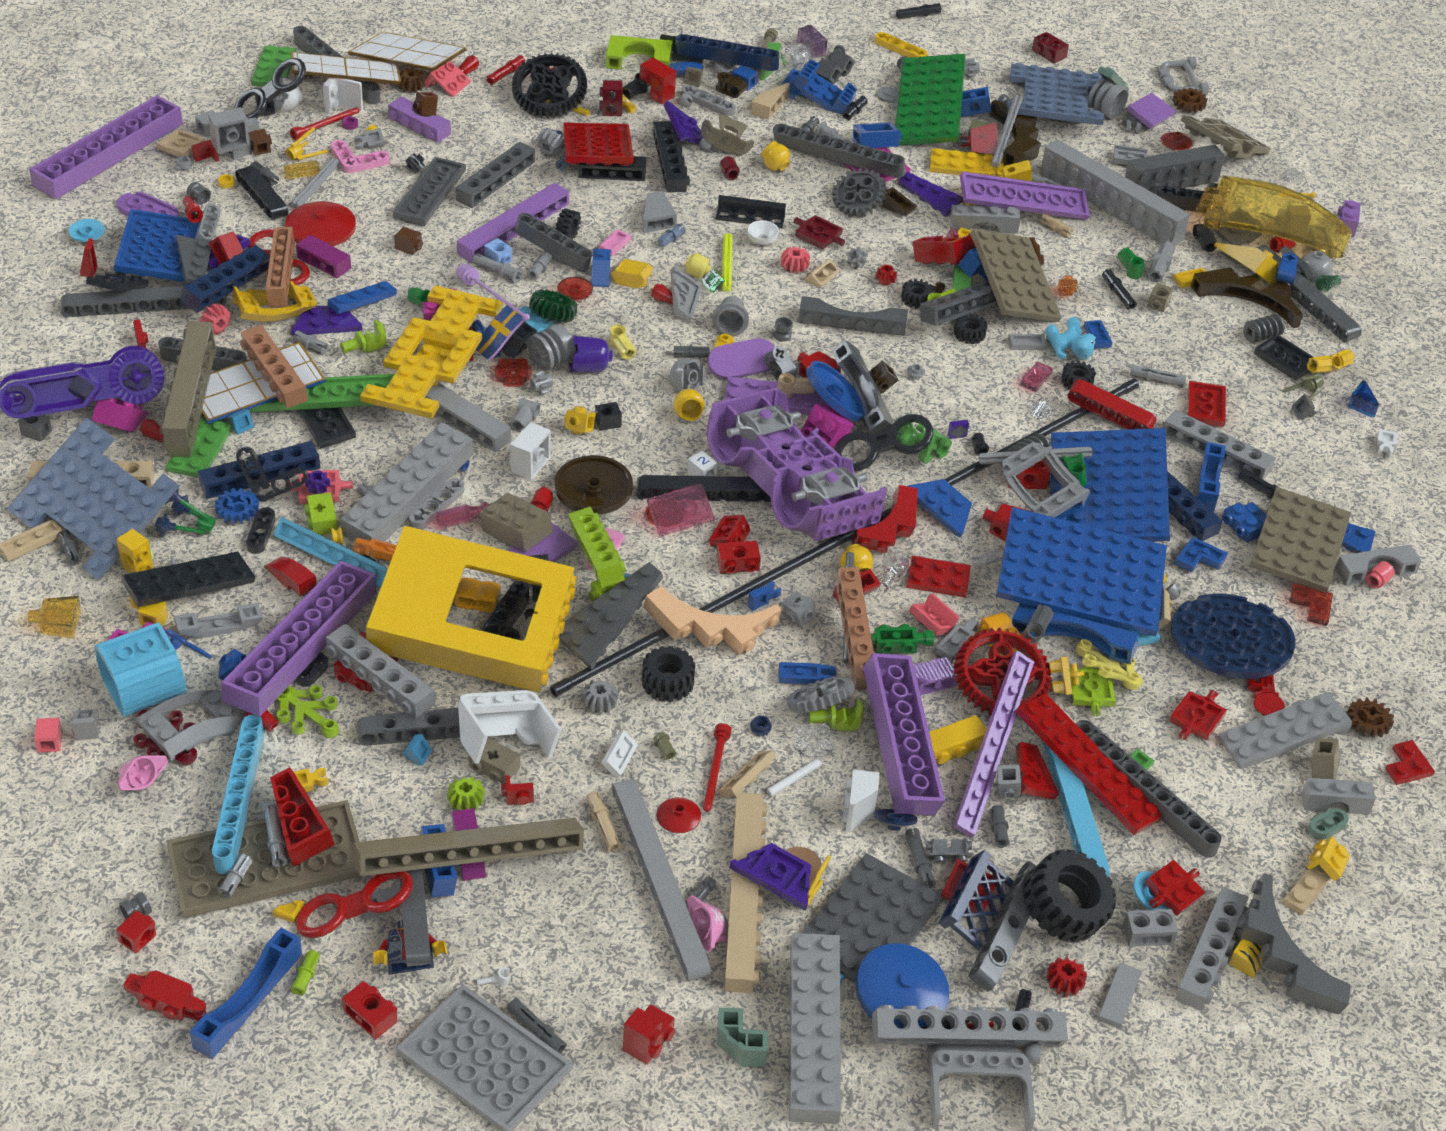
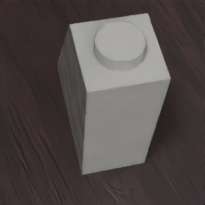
[643,191,677,233]

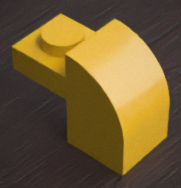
[129,595,168,626]

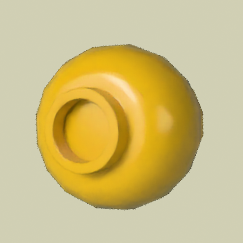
[761,141,790,171]
[673,389,705,421]
[839,544,873,573]

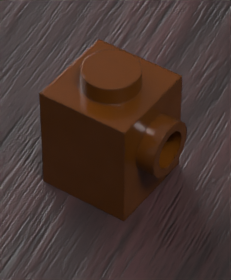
[414,92,438,117]
[248,129,272,156]
[394,227,423,255]

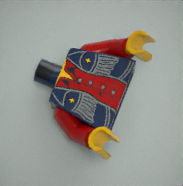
[373,919,448,975]

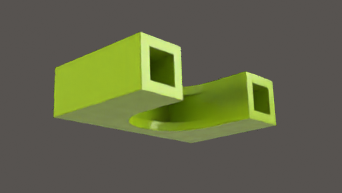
[606,35,673,70]

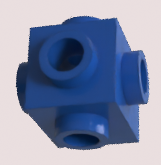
[218,649,247,681]

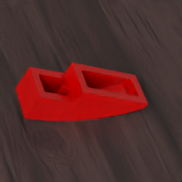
[264,556,317,596]

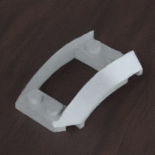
[1002,442,1090,518]
[135,690,243,761]

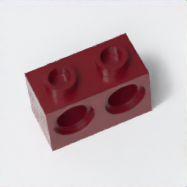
[599,80,623,116]

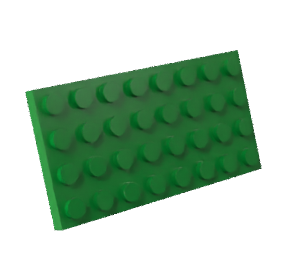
[895,53,966,145]

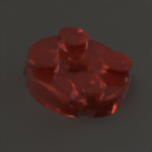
[495,358,532,387]

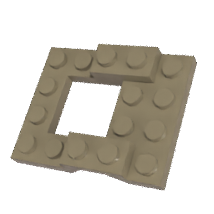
[1180,115,1271,160]

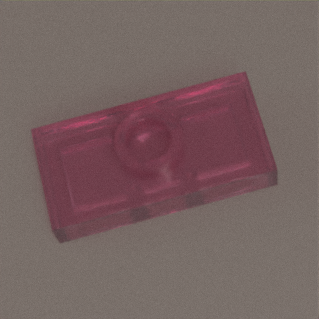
[1020,361,1053,392]

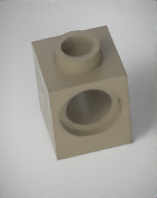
[1147,283,1173,312]

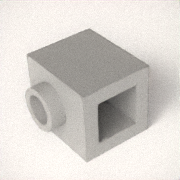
[997,765,1021,799]

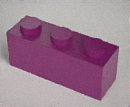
[296,235,351,278]

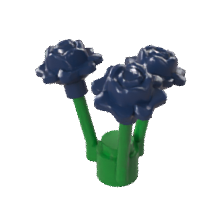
[155,489,216,538]

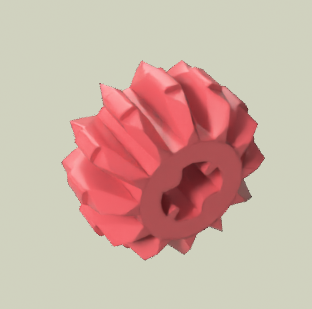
[781,246,810,274]
[199,303,231,335]

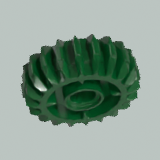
[529,289,578,323]

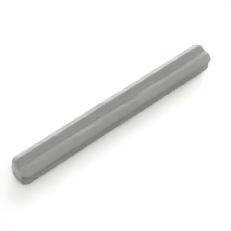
[291,158,339,208]

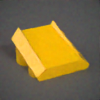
[611,259,653,288]

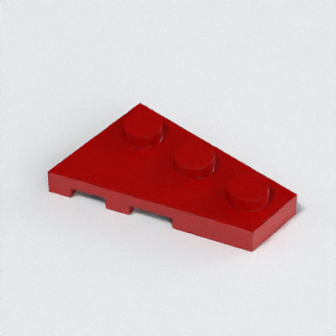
[1016,742,1059,800]

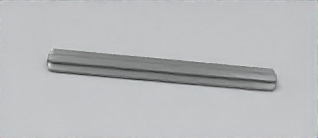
[991,95,1022,168]
[978,447,1092,464]

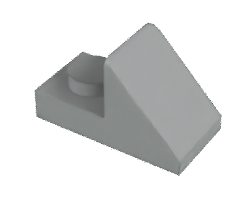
[71,708,99,740]

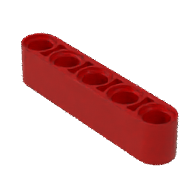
[1067,379,1157,430]

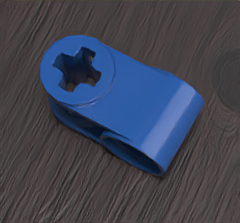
[1276,253,1298,284]

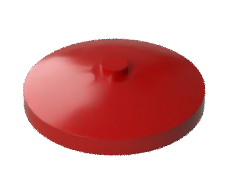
[285,201,356,246]

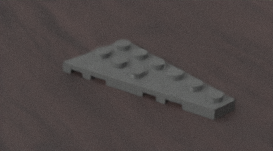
[559,562,663,670]

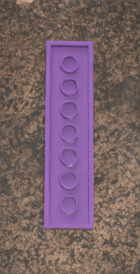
[960,172,1090,220]

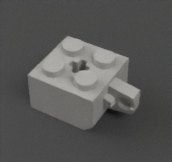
[208,107,259,154]

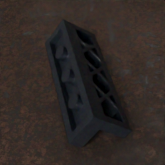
[715,195,786,229]

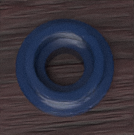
[750,715,772,736]

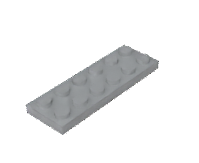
[1218,692,1352,769]

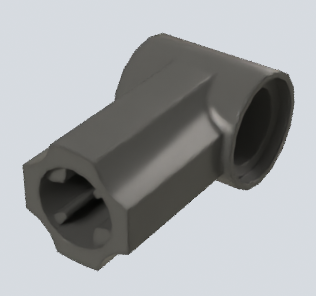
[1021,604,1054,644]

